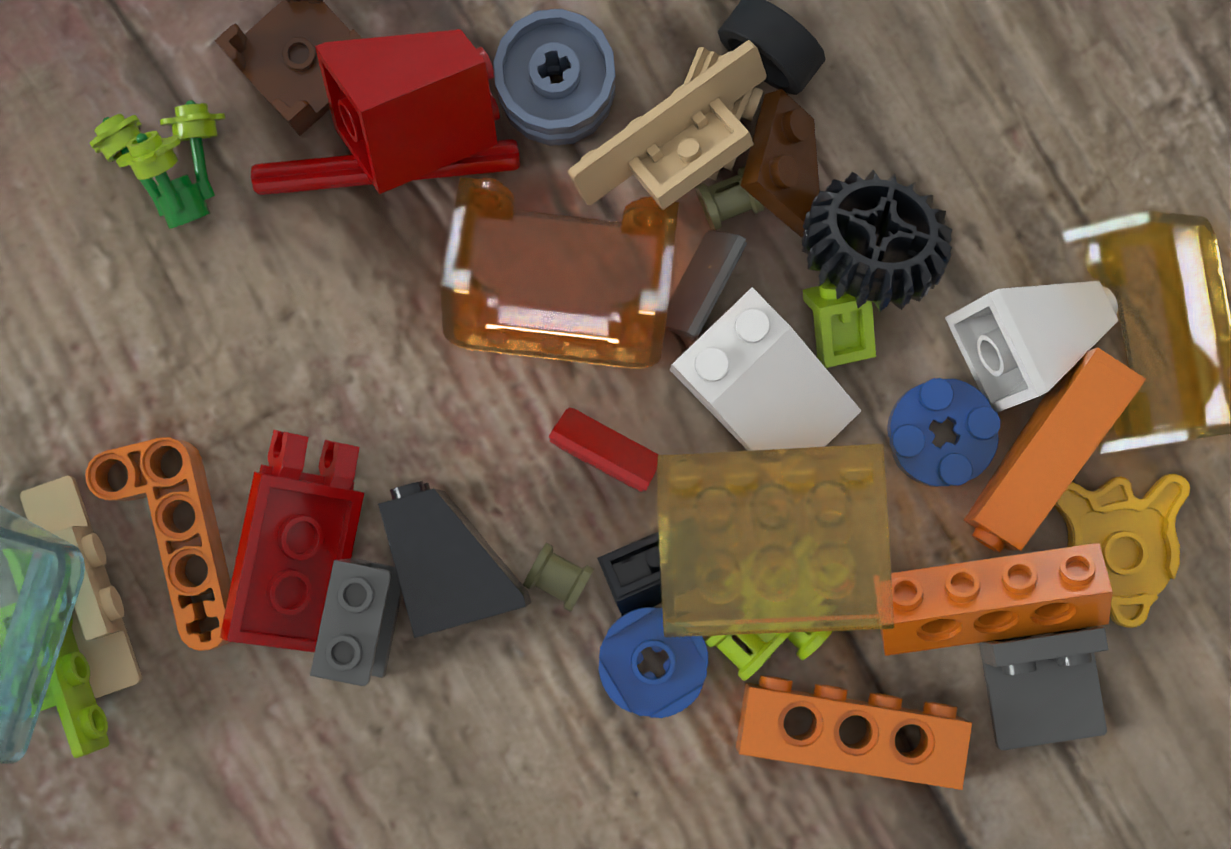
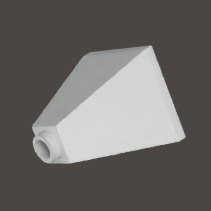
[945,281,1119,413]

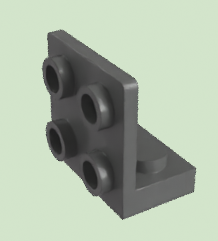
[979,626,1109,750]

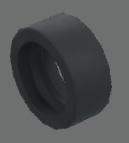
[718,0,826,95]

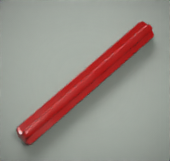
[251,139,520,195]

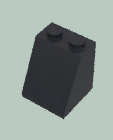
[378,481,531,638]

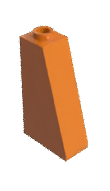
[963,347,1146,554]

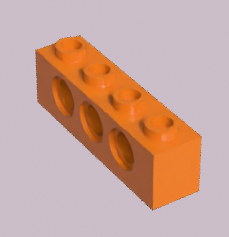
[873,543,1113,656]
[735,675,972,790]

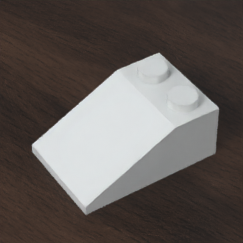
[670,287,861,487]

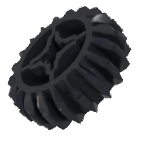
[802,170,952,312]

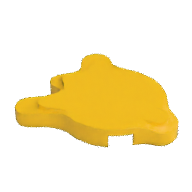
[1054,474,1190,628]

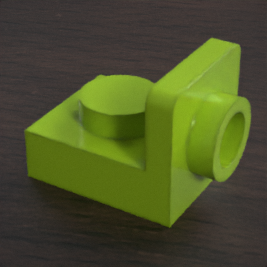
[803,284,876,368]

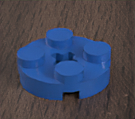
[887,378,1000,487]
[599,607,708,718]

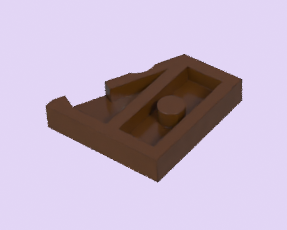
[740,89,820,238]

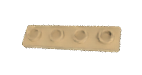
[568,40,767,210]
[20,476,142,699]

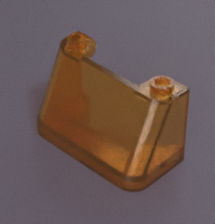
[440,177,679,369]

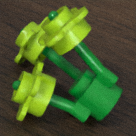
[89,100,226,229]

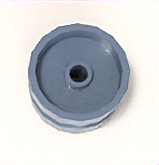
[493,9,615,146]

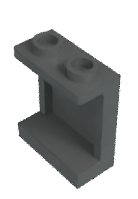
[310,558,402,686]

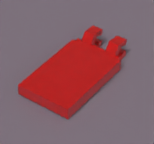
[220,430,365,653]

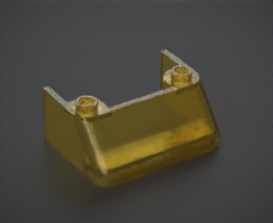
[1062,211,1231,454]

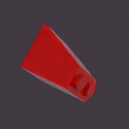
[315,29,500,194]

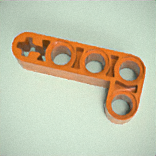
[85,437,231,651]

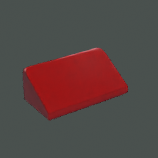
[548,407,662,493]

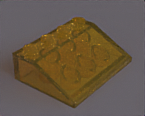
[657,444,894,637]

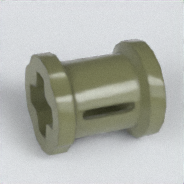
[695,166,764,230]
[523,543,594,612]

